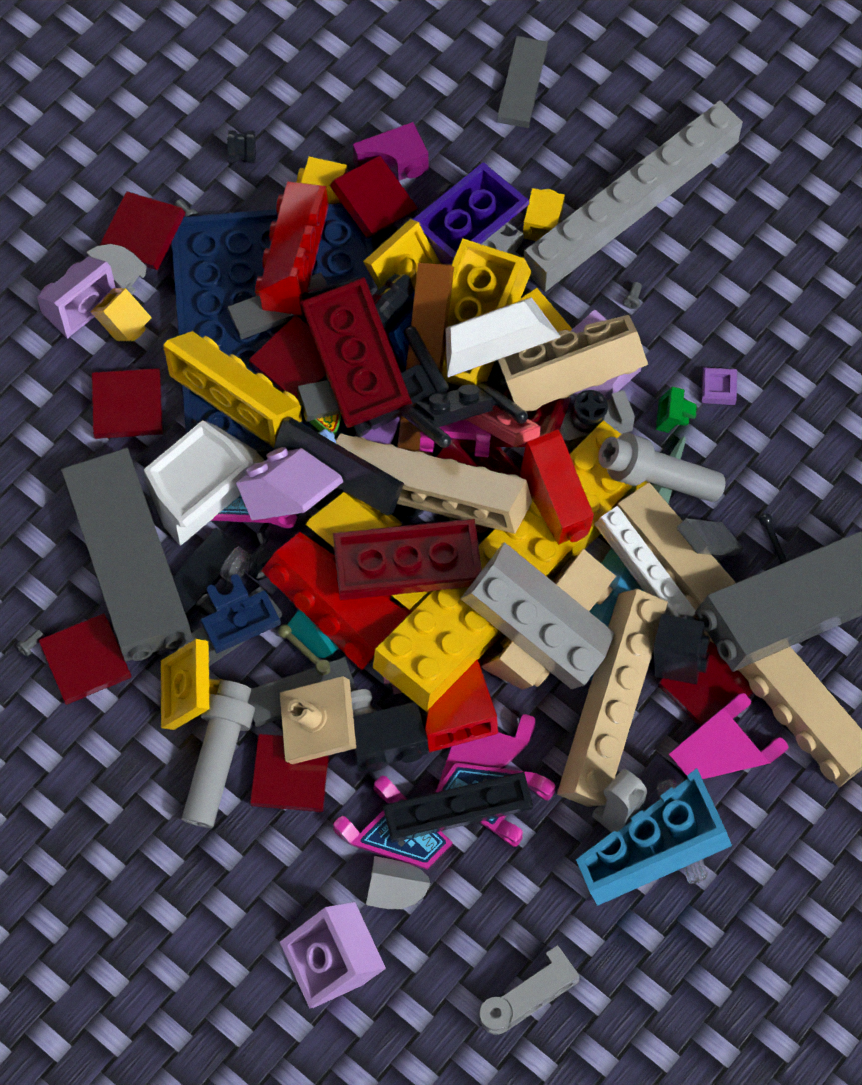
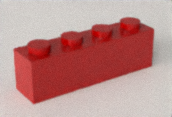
[255,181,329,315]
[261,532,414,670]

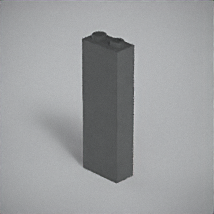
[61,448,193,662]
[694,531,862,672]

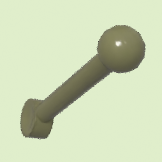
[278,625,331,676]

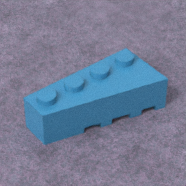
[576,768,732,906]

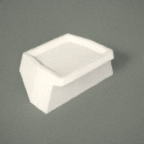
[445,297,561,377]
[144,420,264,546]

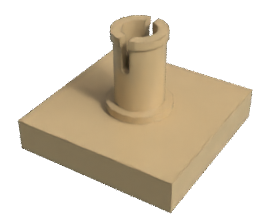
[280,676,356,764]

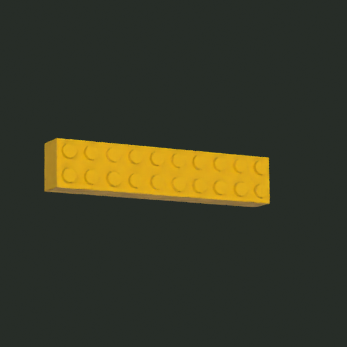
[373,420,649,712]

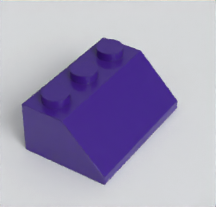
[412,162,529,264]

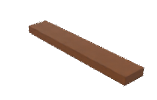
[397,263,454,456]

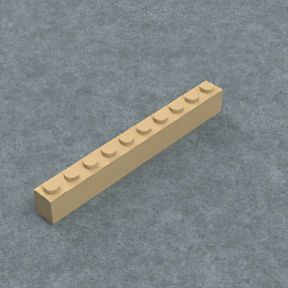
[617,482,862,787]

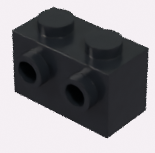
[654,614,710,685]
[352,702,428,771]

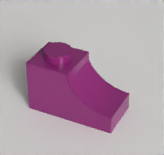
[353,122,429,181]

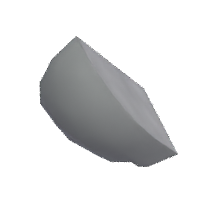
[86,244,146,295]
[366,856,430,909]

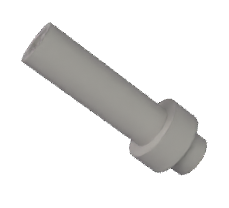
[599,433,725,502]
[181,680,255,828]

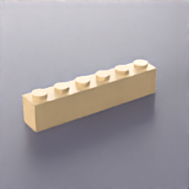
[336,434,532,534]
[557,589,668,807]

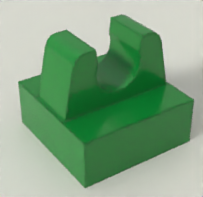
[656,386,697,433]

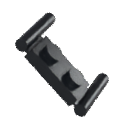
[325,326,449,437]
[401,381,528,448]

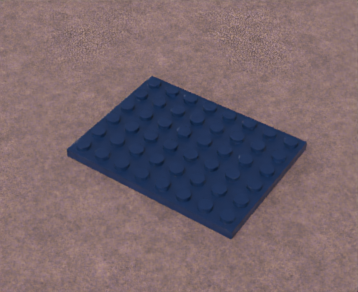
[172,203,393,457]

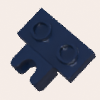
[201,574,281,654]

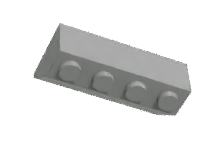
[460,542,615,689]

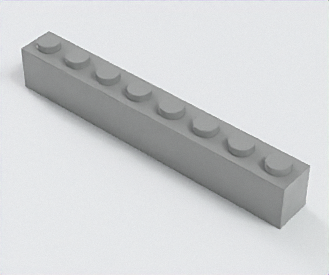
[524,101,743,292]

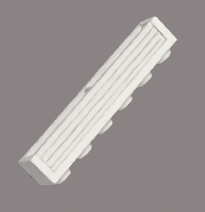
[595,506,696,617]

